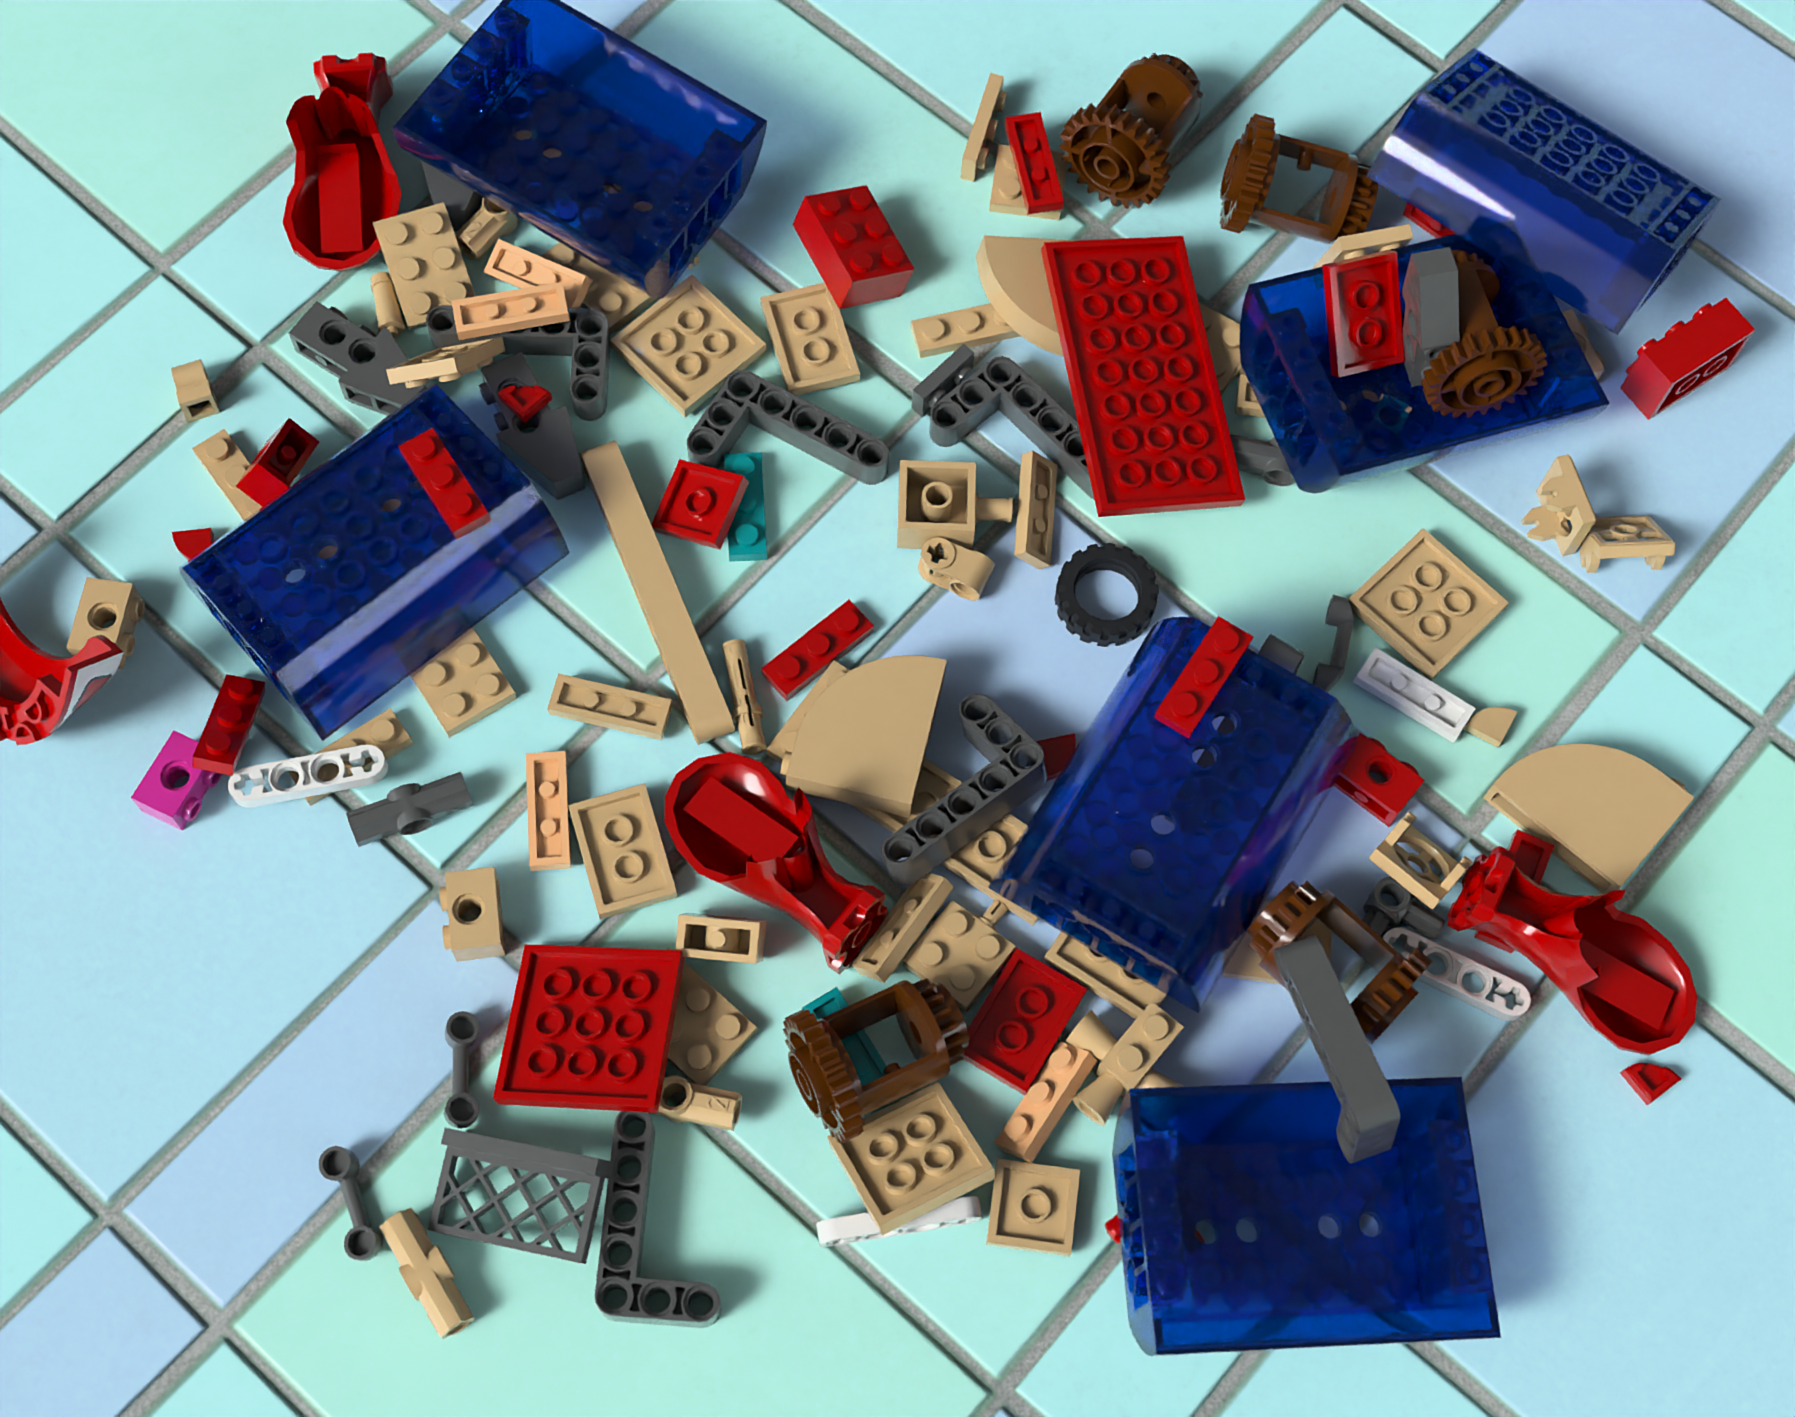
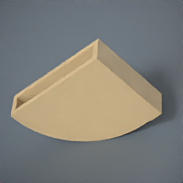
[976,235,1076,357]
[780,655,947,818]
[1483,743,1695,894]

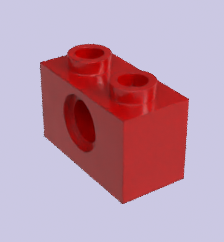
[236,418,320,510]
[1326,732,1425,827]

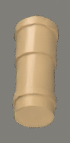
[370,272,405,338]

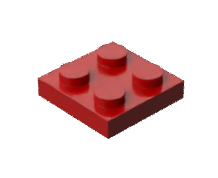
[651,459,749,550]

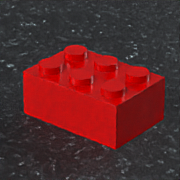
[792,185,915,309]
[1620,298,1755,420]

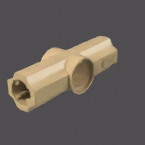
[455,164,547,260]
[651,1076,742,1131]
[379,1208,475,1339]

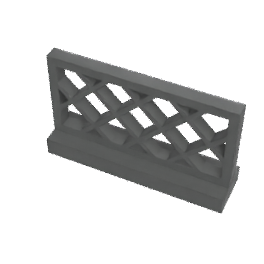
[427,1128,614,1264]

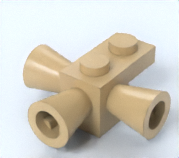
[1066,1001,1189,1126]

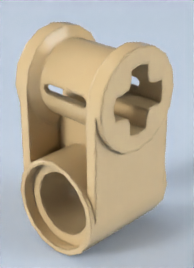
[918,537,994,601]

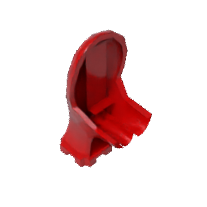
[282,52,402,271]
[664,752,888,975]
[1447,846,1697,1056]

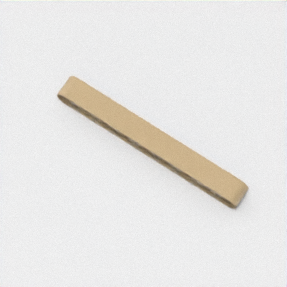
[579,440,735,745]

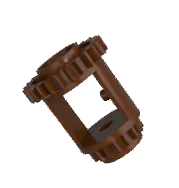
[1059,53,1203,209]
[1219,114,1379,244]
[1421,250,1547,418]
[1247,881,1433,1045]
[783,978,969,1143]

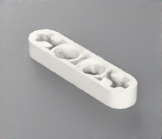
[228,745,388,807]
[1382,927,1531,1021]
[816,1196,982,1247]

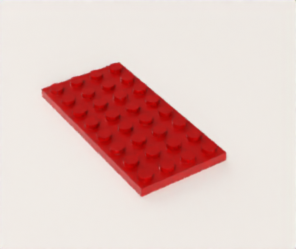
[1041,236,1245,517]

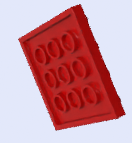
[493,944,685,1113]

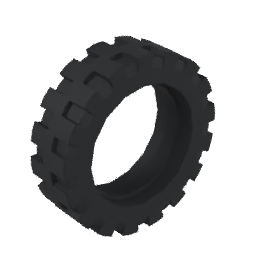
[1055,543,1159,647]

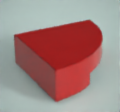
[498,385,552,423]
[172,528,215,568]
[1037,733,1076,781]
[1620,1063,1681,1105]

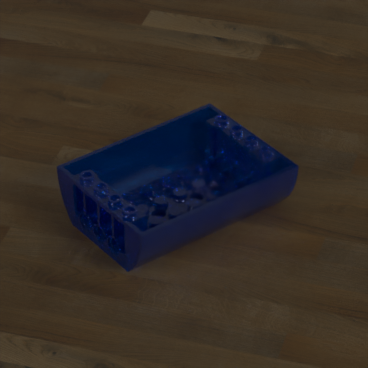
[393,0,767,299]
[1366,48,1721,335]
[1240,220,1610,494]
[179,384,570,741]
[988,617,1357,1014]
[1112,1077,1501,1357]

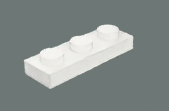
[1353,647,1476,744]

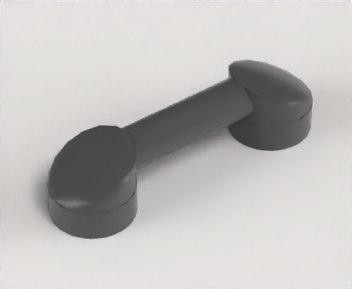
[1311,595,1354,695]
[444,1011,480,1128]
[319,1146,383,1261]

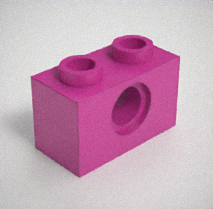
[131,730,222,830]

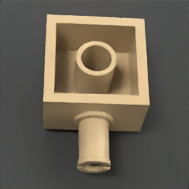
[897,460,1013,550]

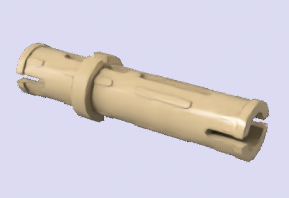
[722,639,767,755]

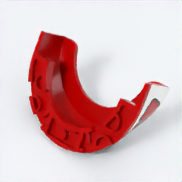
[0,598,124,745]

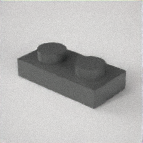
[911,344,974,417]

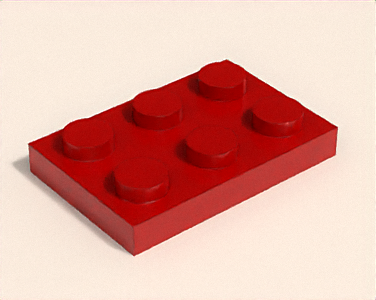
[1322,250,1405,378]
[962,948,1087,1095]

